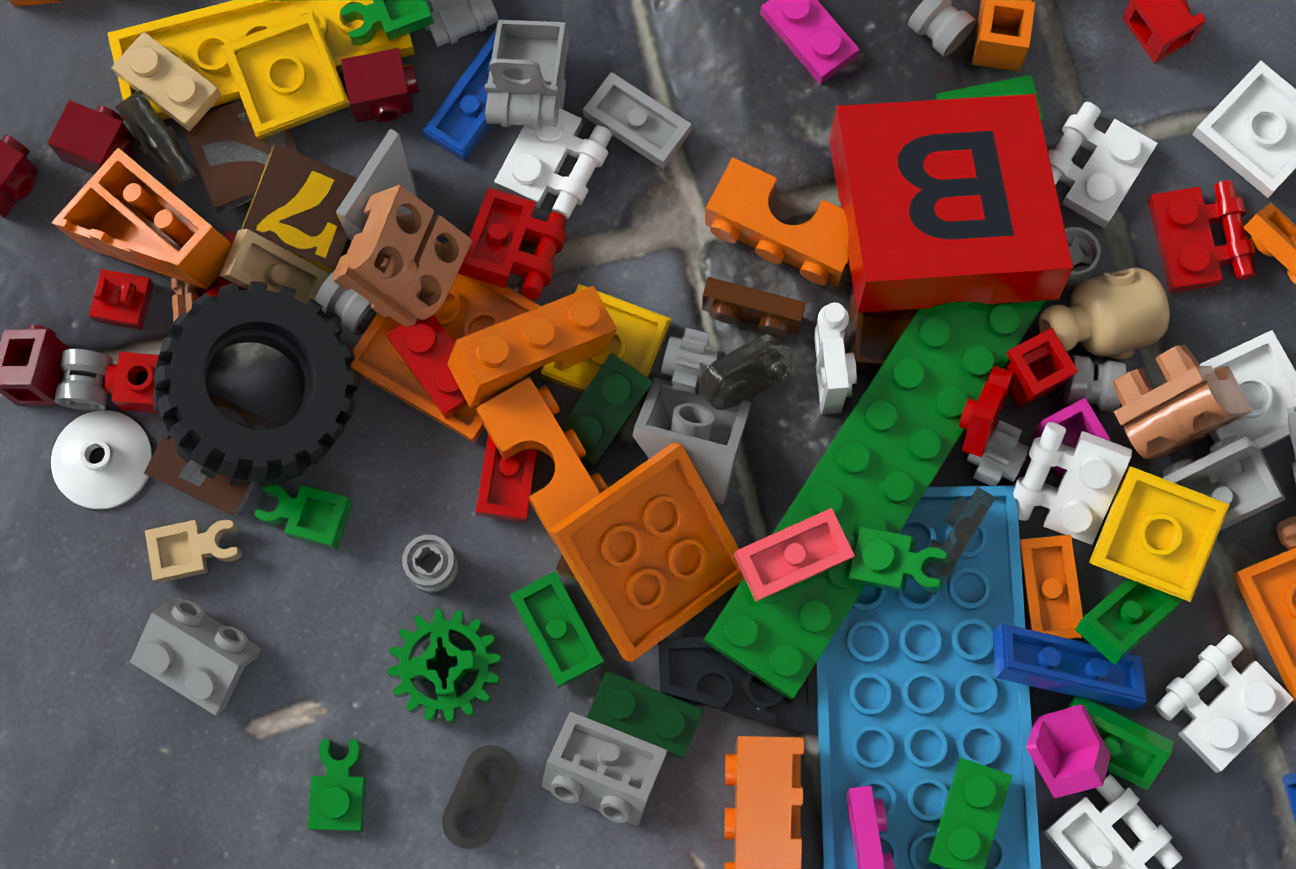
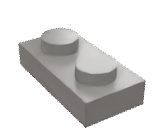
[583,72,692,169]

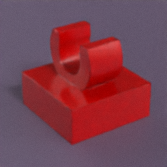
[89,269,154,330]

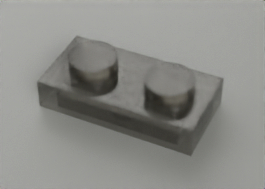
[917,487,996,596]

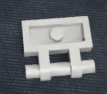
[1048,102,1157,229]
[494,109,613,219]
[814,302,857,415]
[1013,422,1132,545]
[1155,635,1294,773]
[1043,774,1183,869]

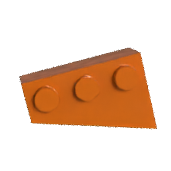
[51,148,232,289]
[724,736,804,869]

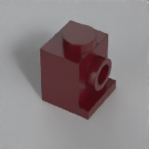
[0,325,68,406]

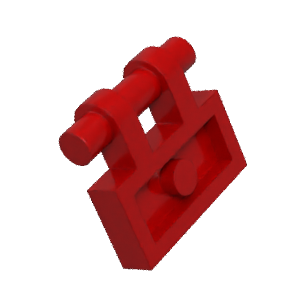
[1147,180,1257,294]
[458,187,567,300]

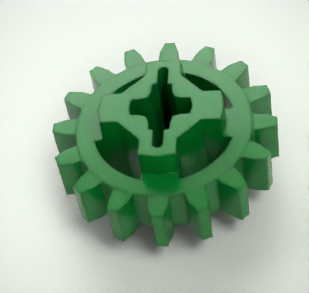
[387,608,502,724]

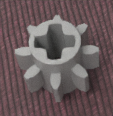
[661,327,720,394]
[966,420,1029,486]

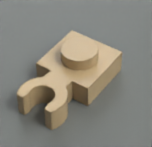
[145,520,242,583]

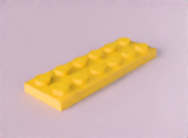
[107,0,415,128]

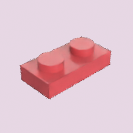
[733,508,855,602]

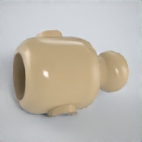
[1038,267,1170,359]

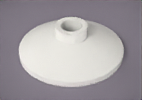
[51,410,153,510]

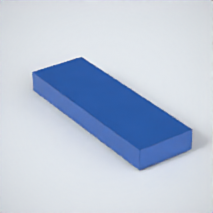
[423,17,509,162]
[993,623,1146,710]

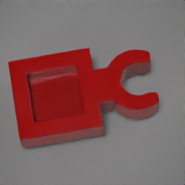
[959,366,1014,458]

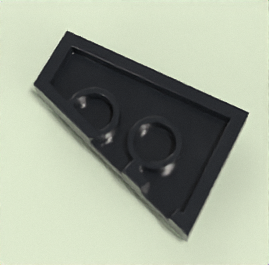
[658,637,818,738]

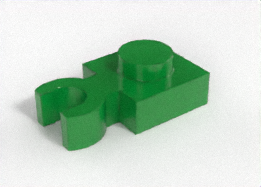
[340,0,435,46]
[254,484,353,550]
[848,527,950,593]
[308,739,367,832]

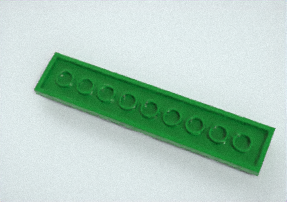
[703,300,1046,700]

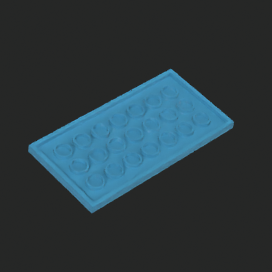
[816,486,1041,869]

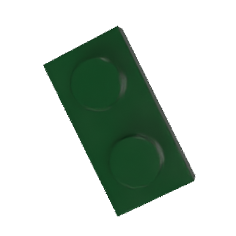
[560,353,655,466]
[587,671,703,760]

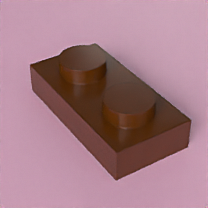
[702,277,806,337]

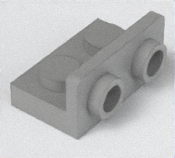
[541,712,668,826]

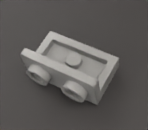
[1162,435,1286,531]
[130,597,261,716]

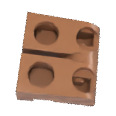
[332,185,472,327]
[1113,345,1253,459]

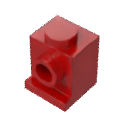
[1122,0,1206,64]
[1005,327,1078,409]
[105,352,160,414]

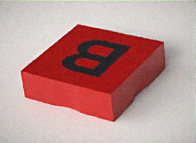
[829,94,1073,313]

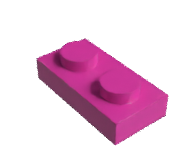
[760,0,860,85]
[845,786,895,869]

